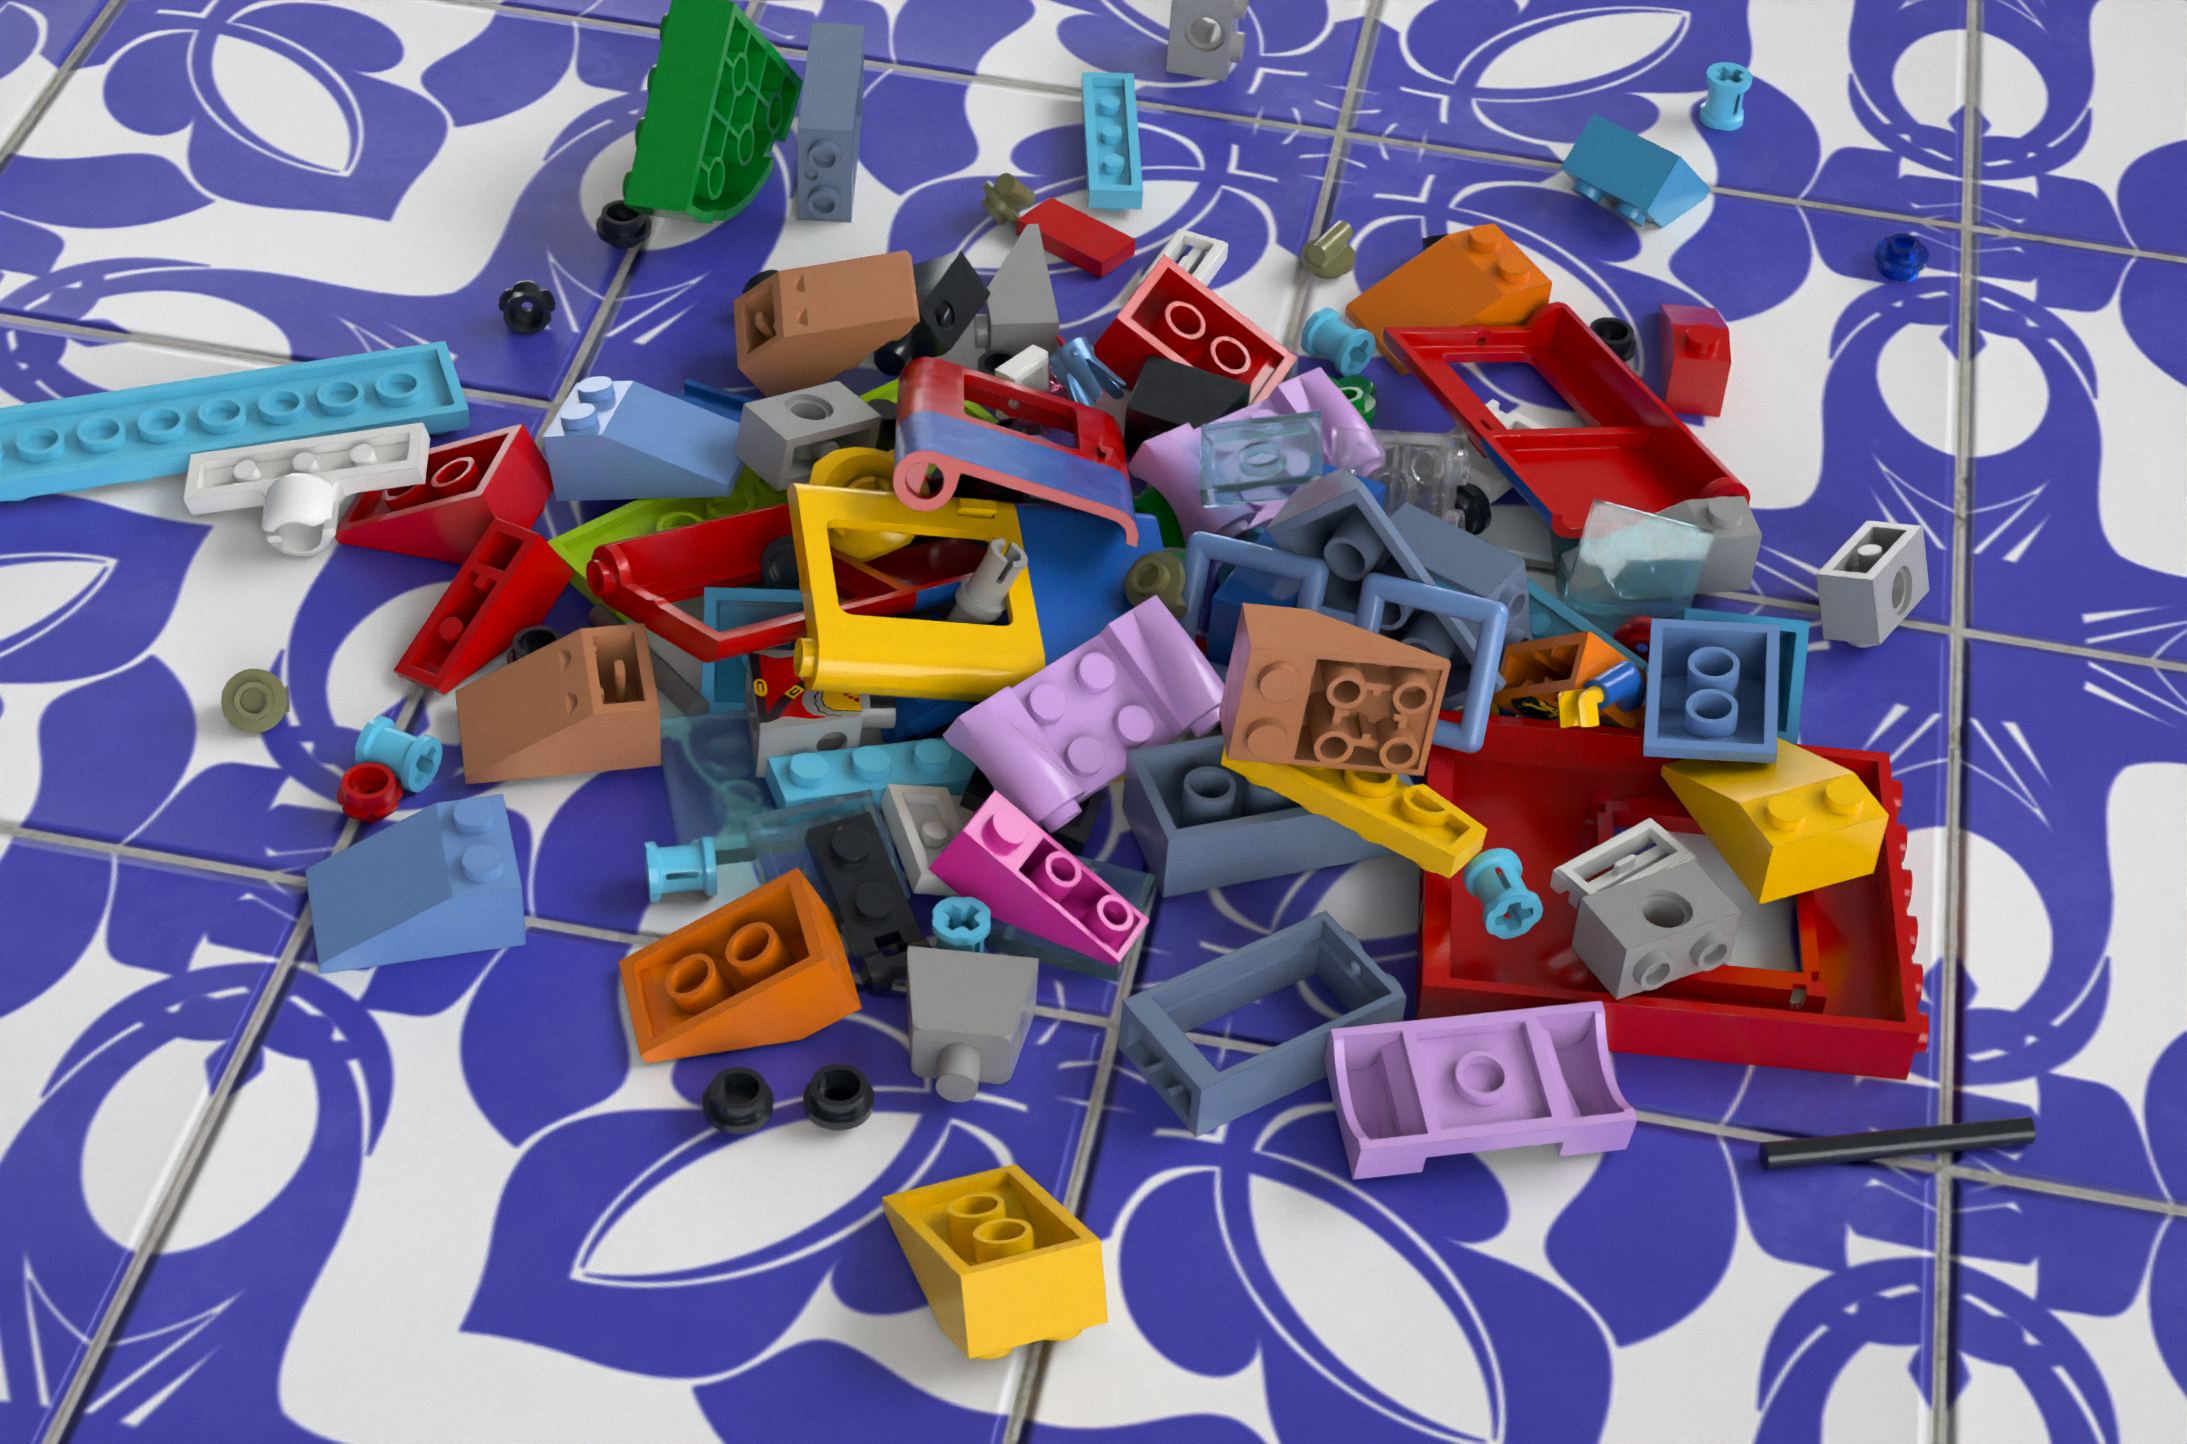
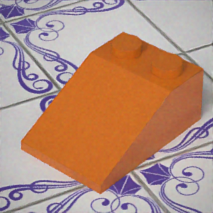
[1345,223,1552,375]
[618,867,862,1063]

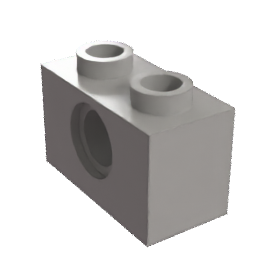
[1166,0,1249,81]
[734,381,882,491]
[1816,520,1929,647]
[1571,861,1741,1000]

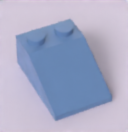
[543,376,746,501]
[1643,618,1780,764]
[305,794,526,974]

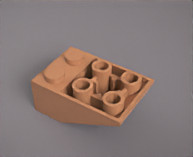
[733,250,920,398]
[1219,603,1451,776]
[455,623,662,785]

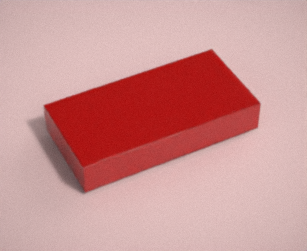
[1016,197,1136,278]

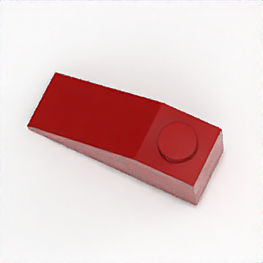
[1659,303,1731,417]
[393,517,574,695]

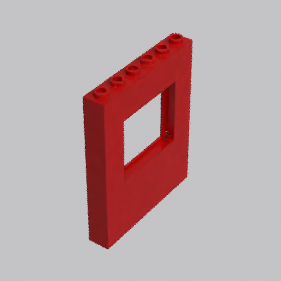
[1415,710,1929,1080]

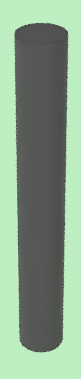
[588,604,710,722]

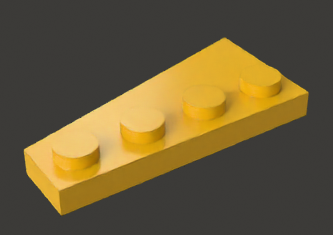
[1221,745,1487,879]

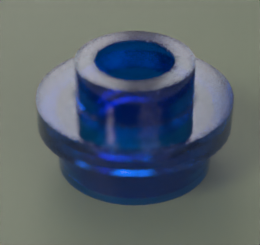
[1874,233,1929,282]

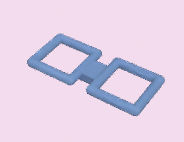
[1180,531,1509,753]

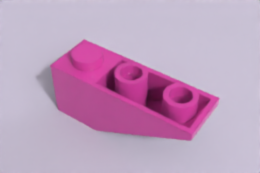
[928,790,1150,967]

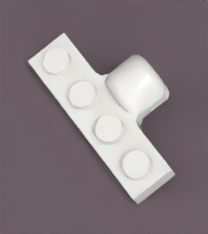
[183,422,430,556]

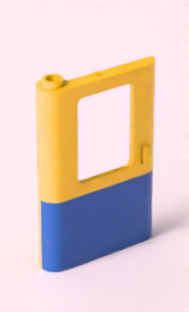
[787,483,1182,703]

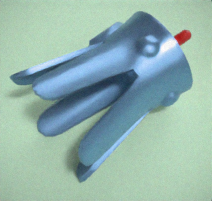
[1048,336,1127,408]

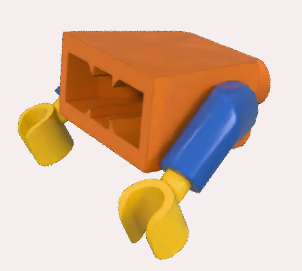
[1456,631,1648,729]

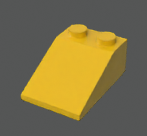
[1661,737,1889,905]
[882,1164,1108,1359]

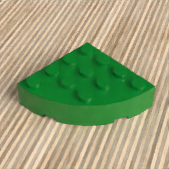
[622,0,803,224]

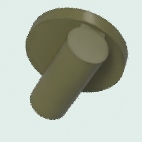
[981,173,1035,226]
[1301,220,1356,279]
[1124,551,1188,620]
[221,669,290,733]

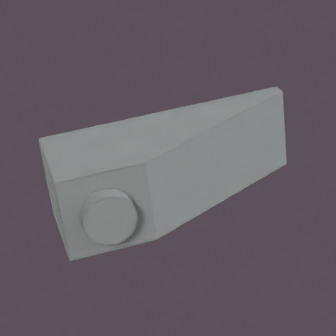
[974,224,1059,368]
[1559,496,1762,602]

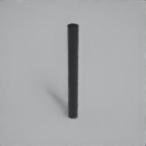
[1759,1116,2036,1171]

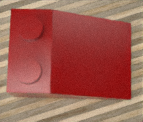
[1093,254,1298,406]
[335,424,554,565]

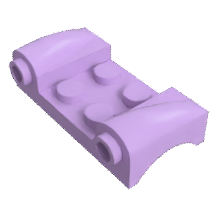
[1128,367,1387,550]
[943,595,1225,833]
[1323,1001,1637,1180]

